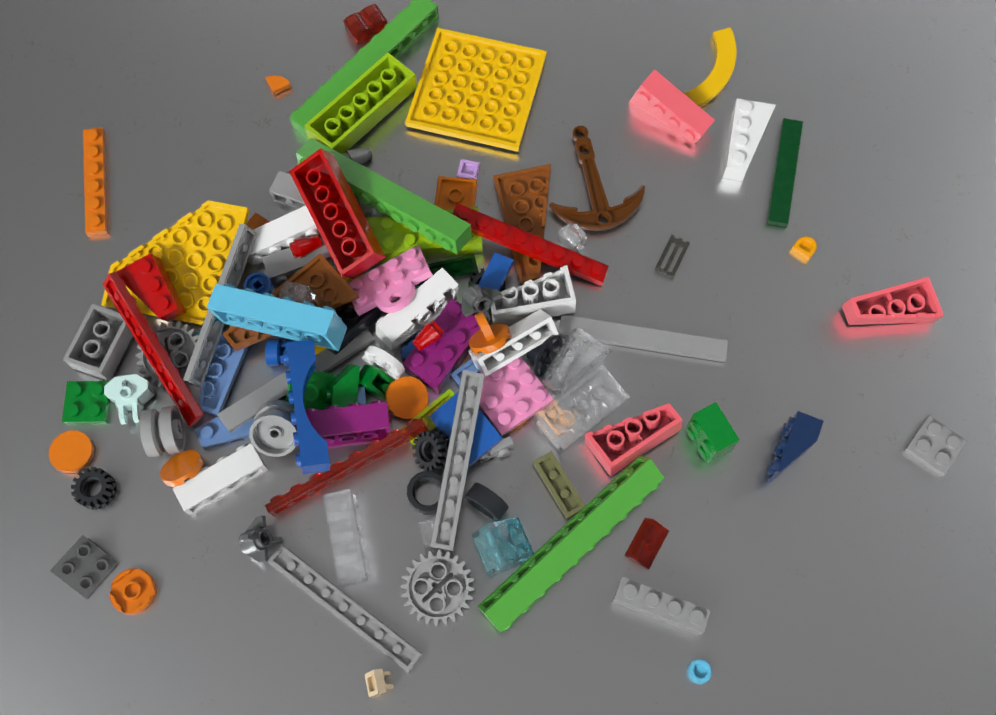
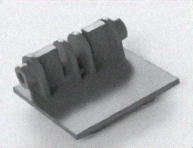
[50,535,118,599]

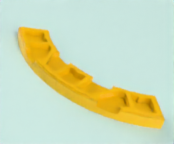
[684,27,737,108]

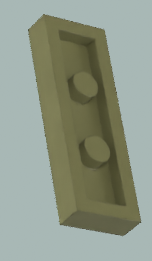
[533,451,585,520]

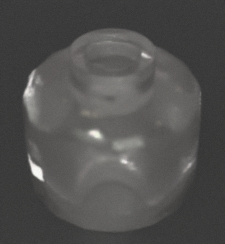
[558,222,588,253]

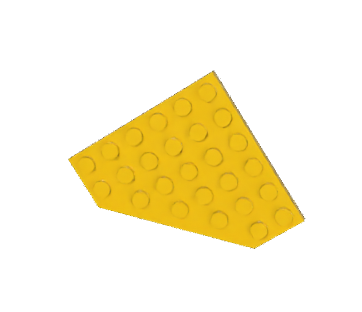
[101,200,250,326]

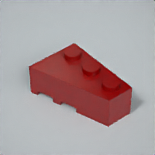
[116,253,186,322]

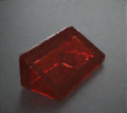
[625,518,669,570]

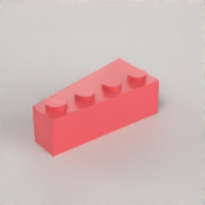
[629,69,715,144]
[842,277,944,325]
[585,403,683,477]

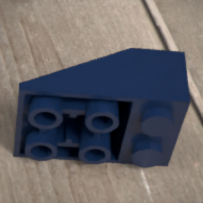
[766,411,824,483]

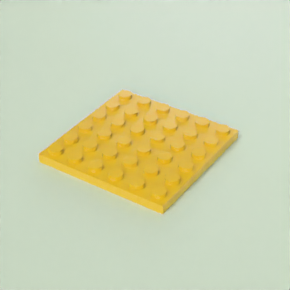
[405,28,547,152]

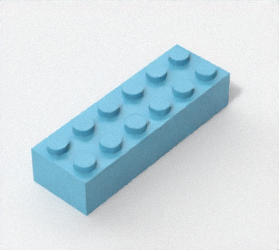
[207,284,347,351]

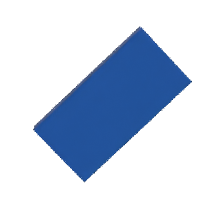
[478,252,514,291]

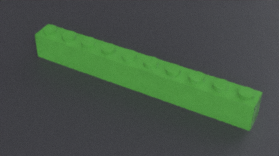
[290,0,439,140]
[296,138,472,254]
[477,455,665,632]

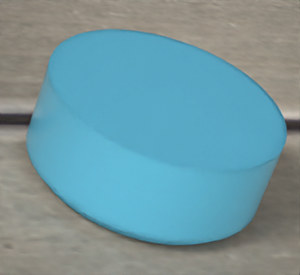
[687,659,712,684]

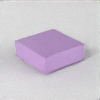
[456,159,480,179]

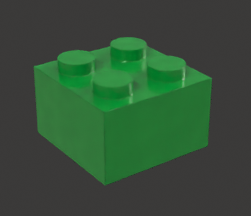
[686,402,740,463]

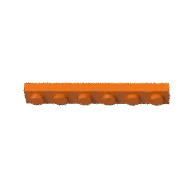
[83,127,108,237]

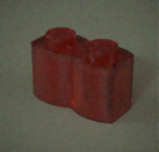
[343,4,387,45]

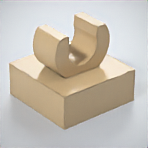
[365,668,394,698]

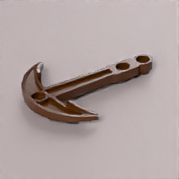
[549,126,645,231]

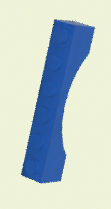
[283,339,330,474]

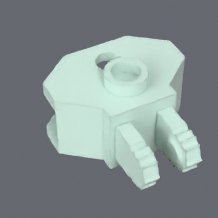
[104,374,154,425]

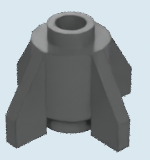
[461,284,502,321]
[238,515,282,562]

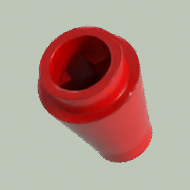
[289,235,322,259]
[412,320,444,351]

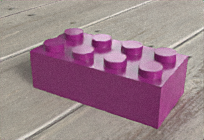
[402,298,480,394]
[305,400,394,448]

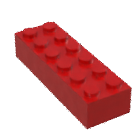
[289,148,386,279]

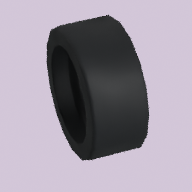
[407,471,443,515]
[465,483,509,522]

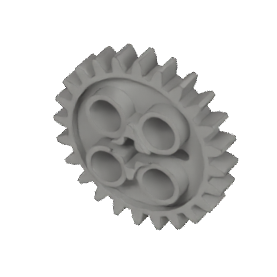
[135,321,199,389]
[400,550,475,626]

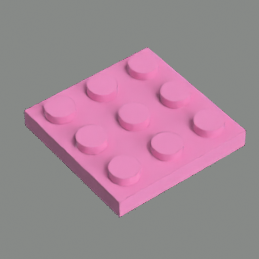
[479,356,554,436]

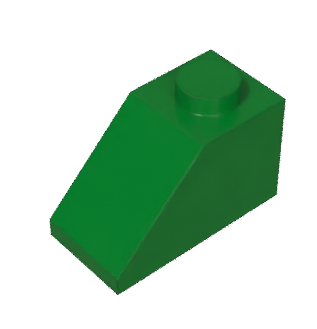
[323,364,360,408]
[358,364,394,402]

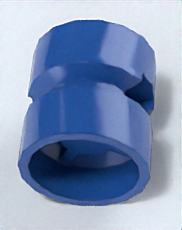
[244,272,275,294]
[265,339,295,366]

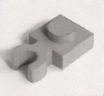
[479,436,514,463]

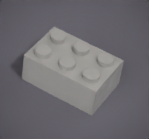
[63,304,133,381]

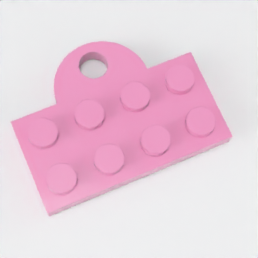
[348,245,433,316]

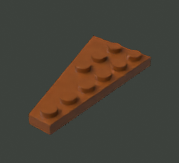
[493,164,551,285]
[222,254,360,351]

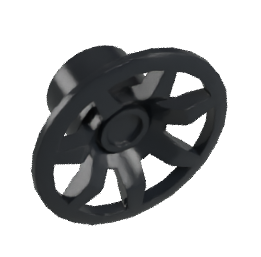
[526,335,563,378]

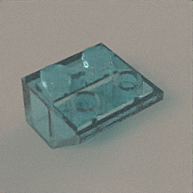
[471,517,534,576]

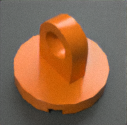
[469,312,511,354]

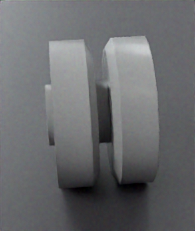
[249,400,297,457]
[139,405,185,458]

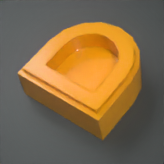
[791,236,817,261]

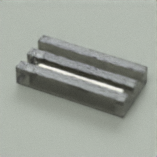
[655,234,690,278]

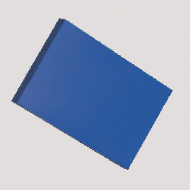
[429,392,503,467]

